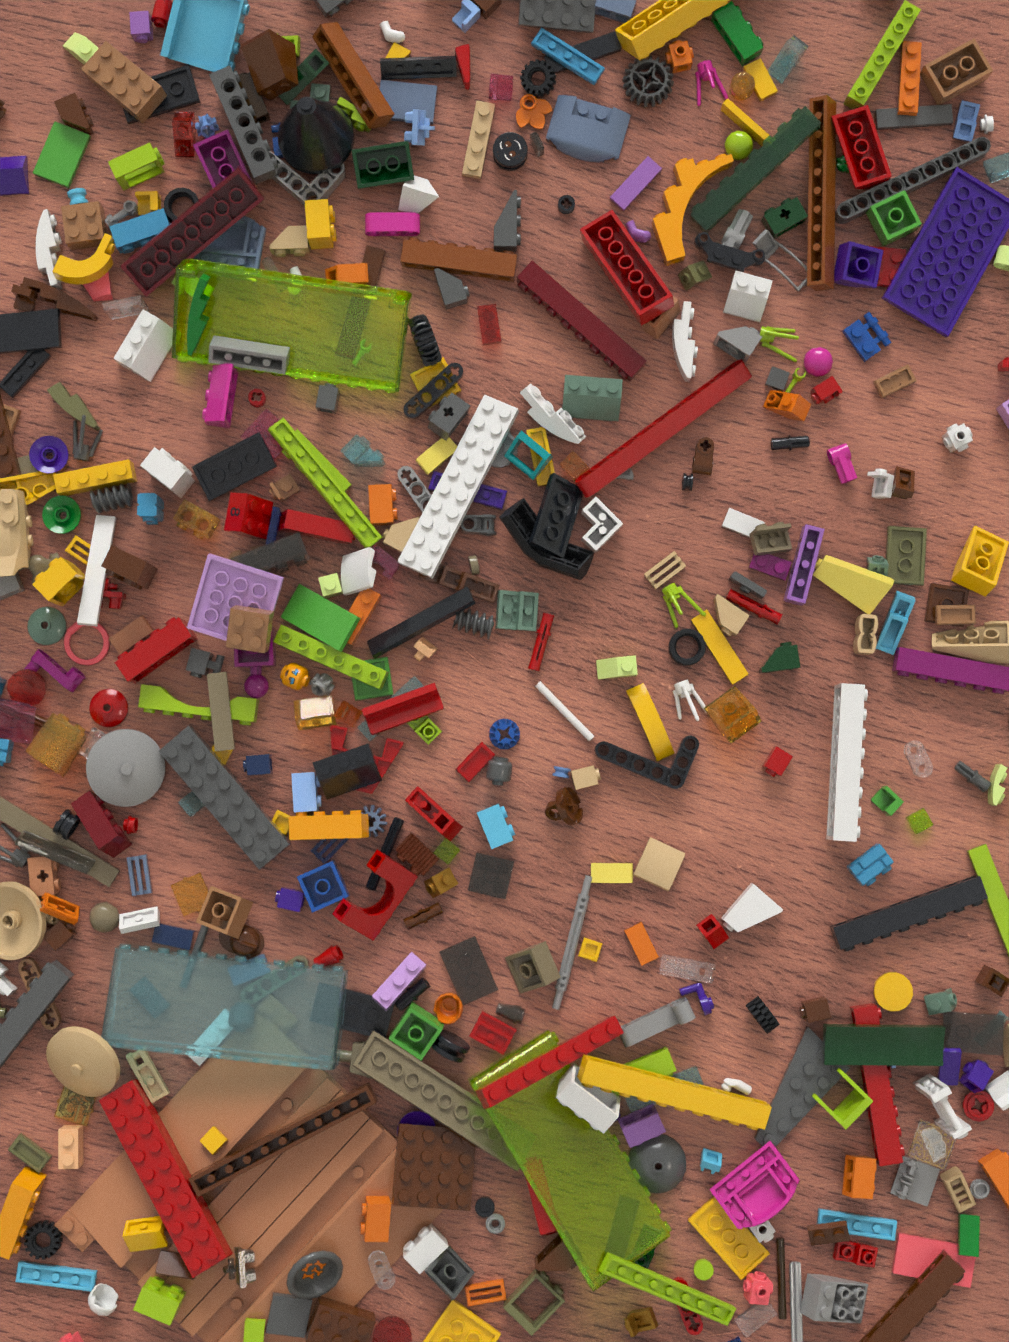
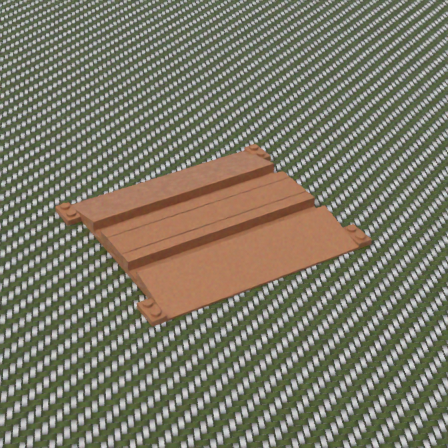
[54,993,443,1342]

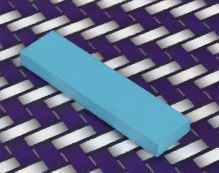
[816,1208,897,1241]
[15,1261,98,1292]

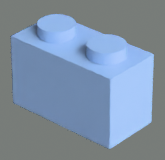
[291,772,322,812]

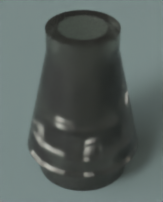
[495,1003,526,1024]

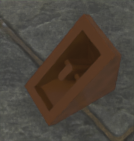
[975,965,1009,997]

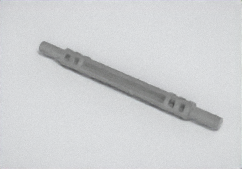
[552,875,592,1010]

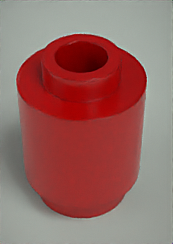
[151,0,173,28]

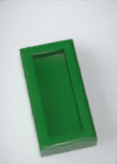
[957,1214,980,1257]

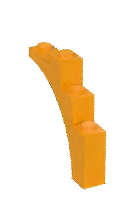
[652,154,734,266]

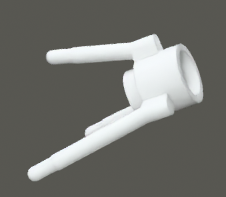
[672,679,709,721]

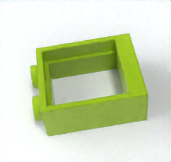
[108,142,165,191]

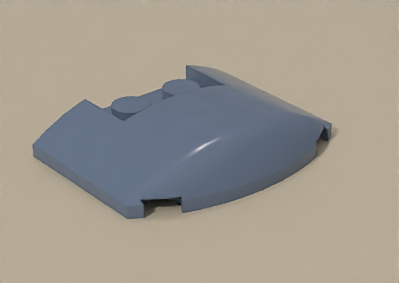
[546,95,631,162]
[186,216,266,274]

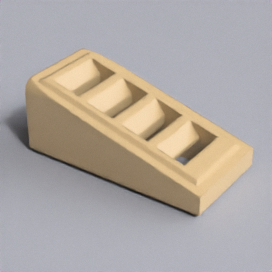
[940,1166,976,1213]

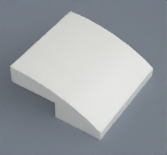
[341,547,376,596]

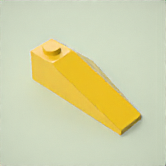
[0,471,56,506]

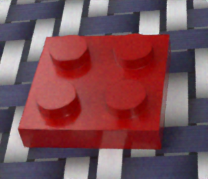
[869,246,906,287]

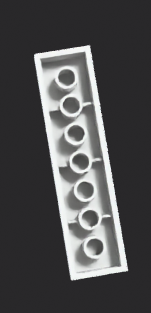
[826,683,868,842]

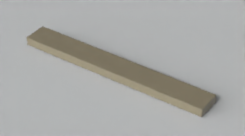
[0,796,120,887]

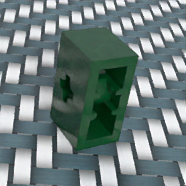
[761,197,808,239]

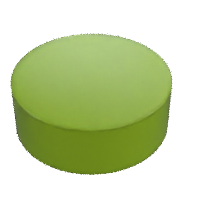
[693,1259,714,1281]

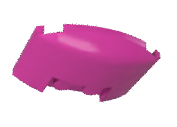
[709,1141,800,1229]

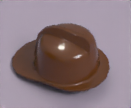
[219,924,264,958]

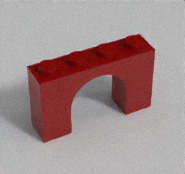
[332,849,418,941]

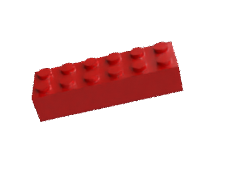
[580,210,674,326]

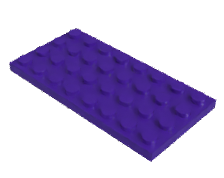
[882,167,1009,337]

